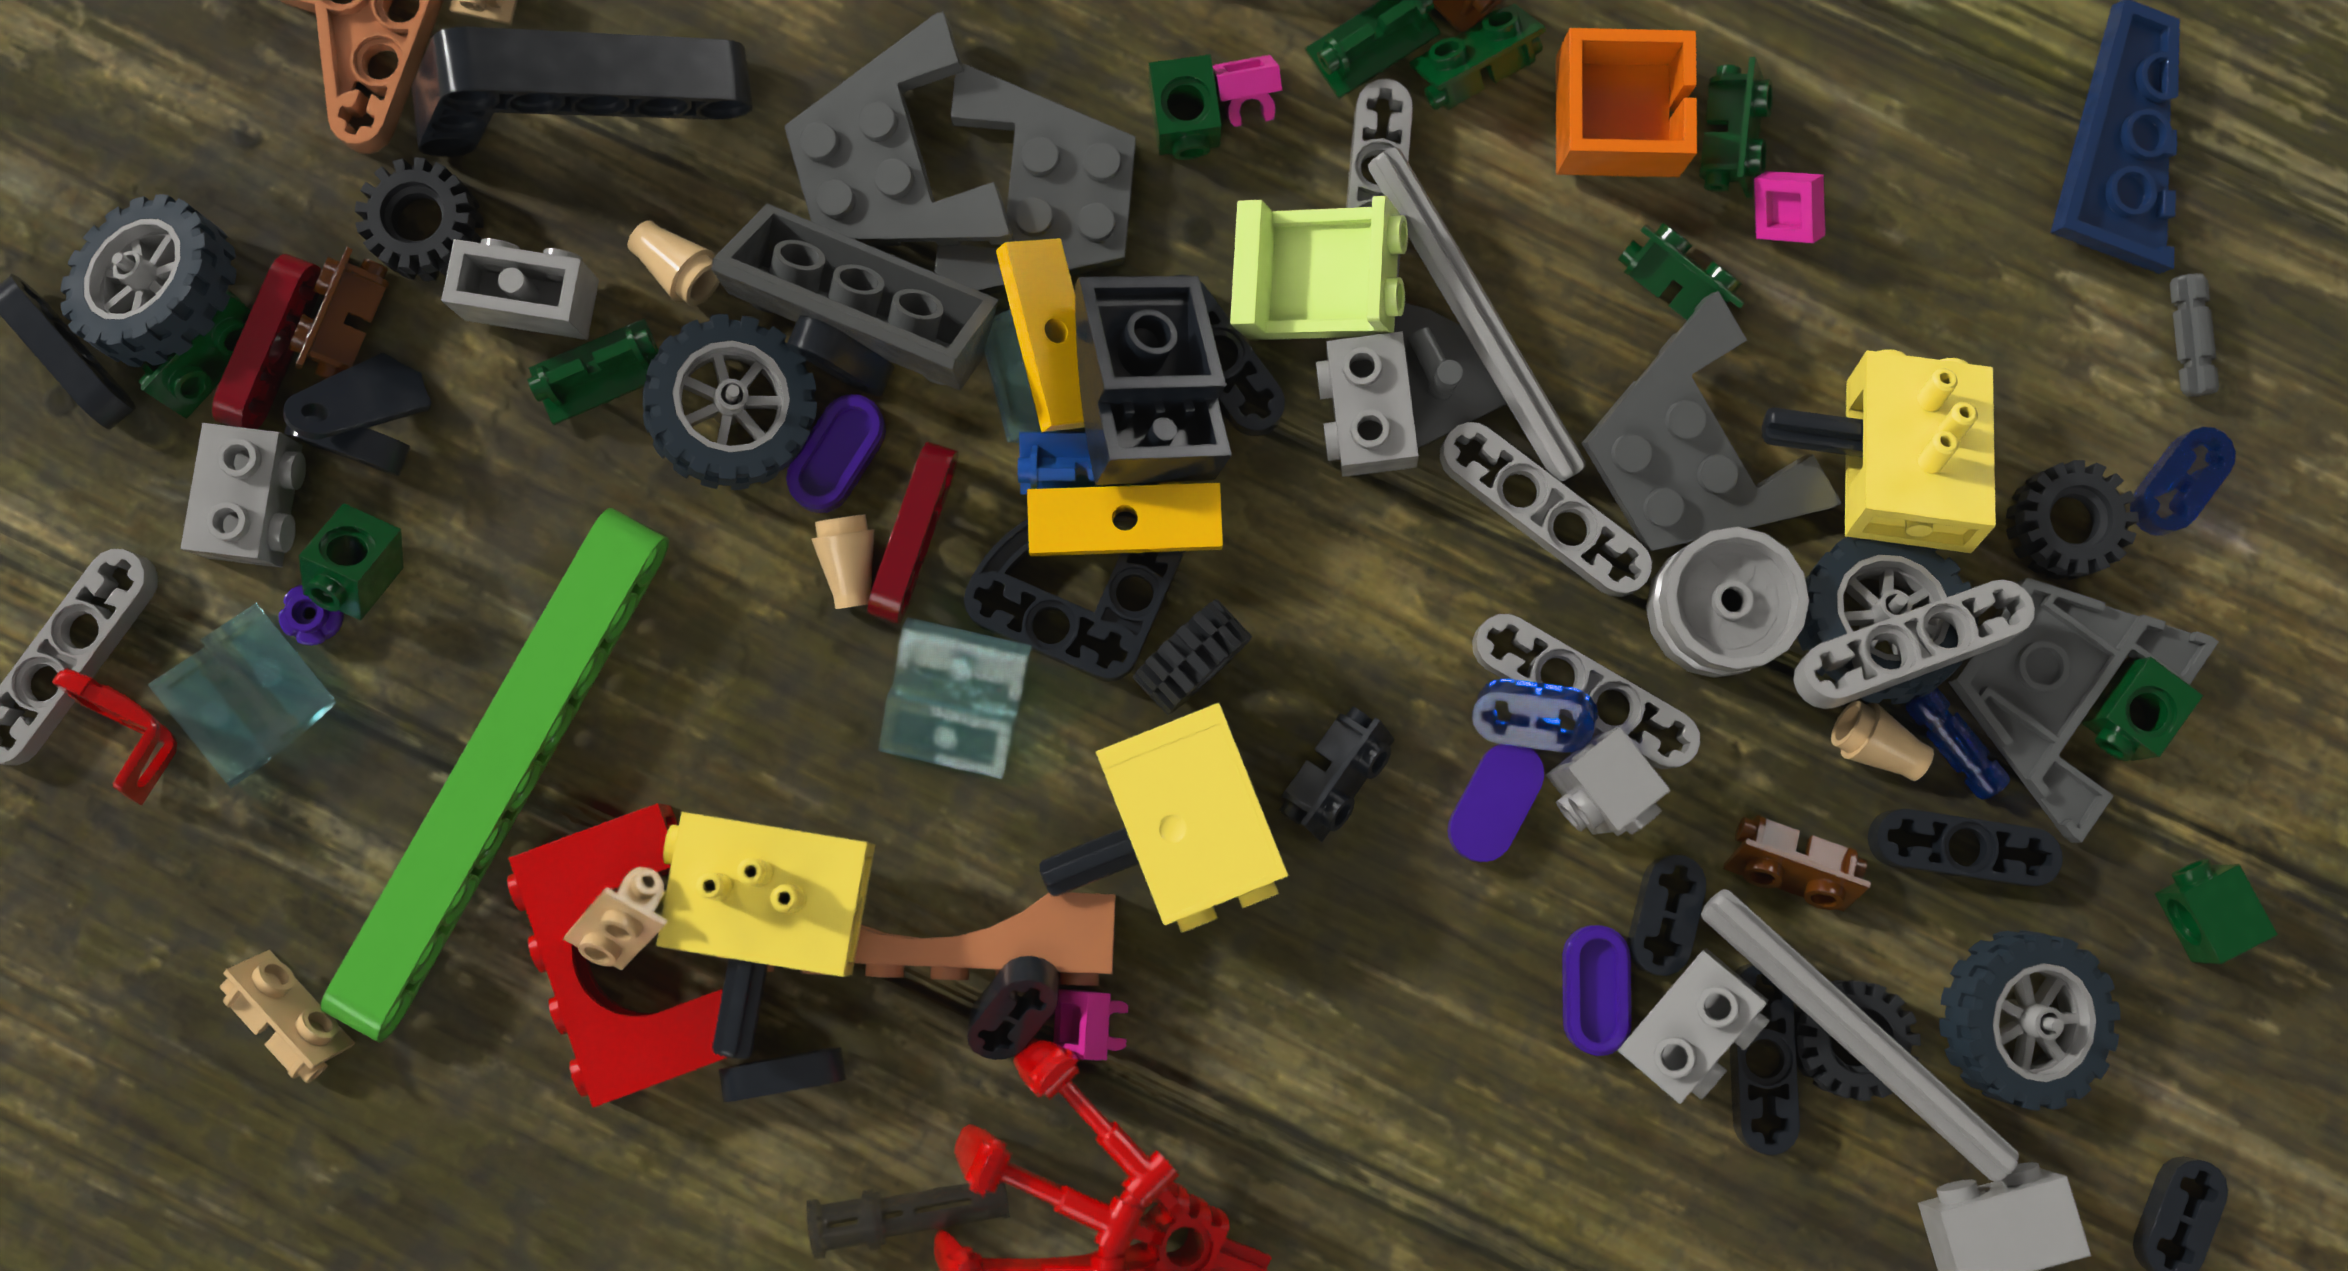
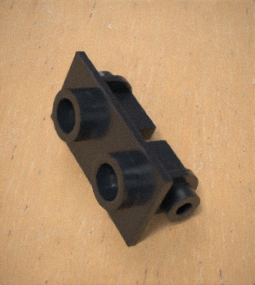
[1279,707,1395,842]

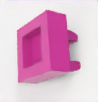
[1212,55,1282,127]
[1754,171,1825,243]
[1053,989,1128,1060]

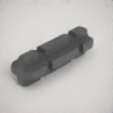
[2170,274,2219,397]

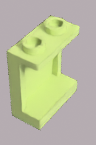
[1230,196,1408,340]

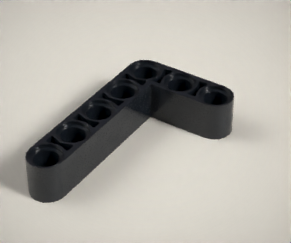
[412,27,753,157]

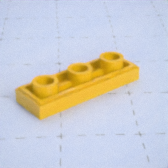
[996,238,1085,433]
[1027,483,1223,556]

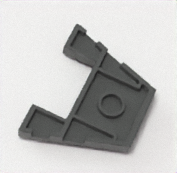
[784,12,1014,246]
[935,64,1136,295]
[1582,291,1842,551]
[1948,578,2219,843]

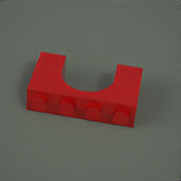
[507,803,755,1108]

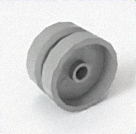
[1646,527,1809,678]

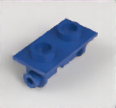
[1018,432,1146,494]

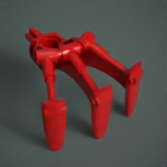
[934,1038,1272,1271]

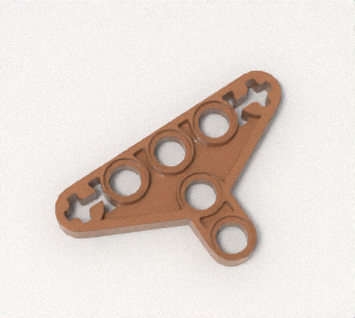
[279,0,443,154]

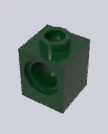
[1149,54,1222,160]
[299,503,404,620]
[2081,656,2203,761]
[2154,859,2278,964]

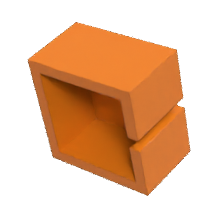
[1556,28,1697,177]

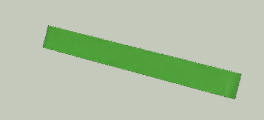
[321,508,669,1043]

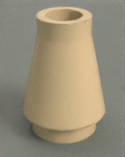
[628,220,720,306]
[811,514,874,609]
[1831,700,1934,781]

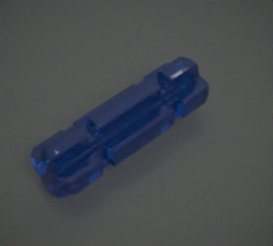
[1905,688,2010,800]

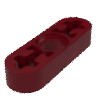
[212,254,322,429]
[867,441,959,624]

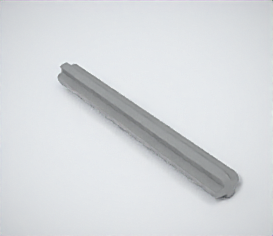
[1368,147,1585,482]
[1701,889,2019,1182]

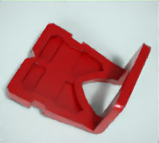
[52,668,177,805]

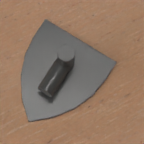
[1394,303,1507,449]

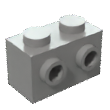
[441,238,599,340]
[1316,331,1419,477]
[180,423,306,568]
[1545,727,1670,836]
[1618,948,1770,1104]
[1918,1162,2091,1271]

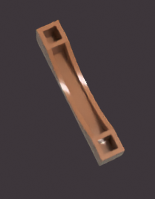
[717,893,1116,986]

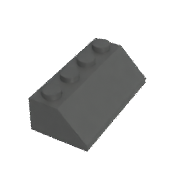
[711,203,999,390]

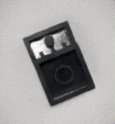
[1075,276,1232,485]

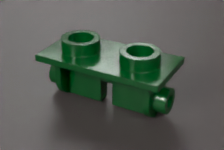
[1305,0,1441,99]
[1409,3,1546,110]
[1699,57,1773,198]
[1618,222,1744,320]
[138,289,251,419]
[527,318,659,425]

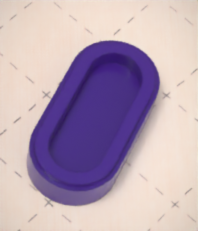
[787,394,886,513]
[1448,742,1544,862]
[1562,925,1632,1056]

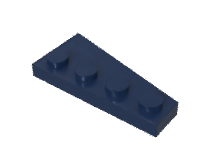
[2050,0,2180,274]

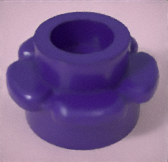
[279,584,344,646]

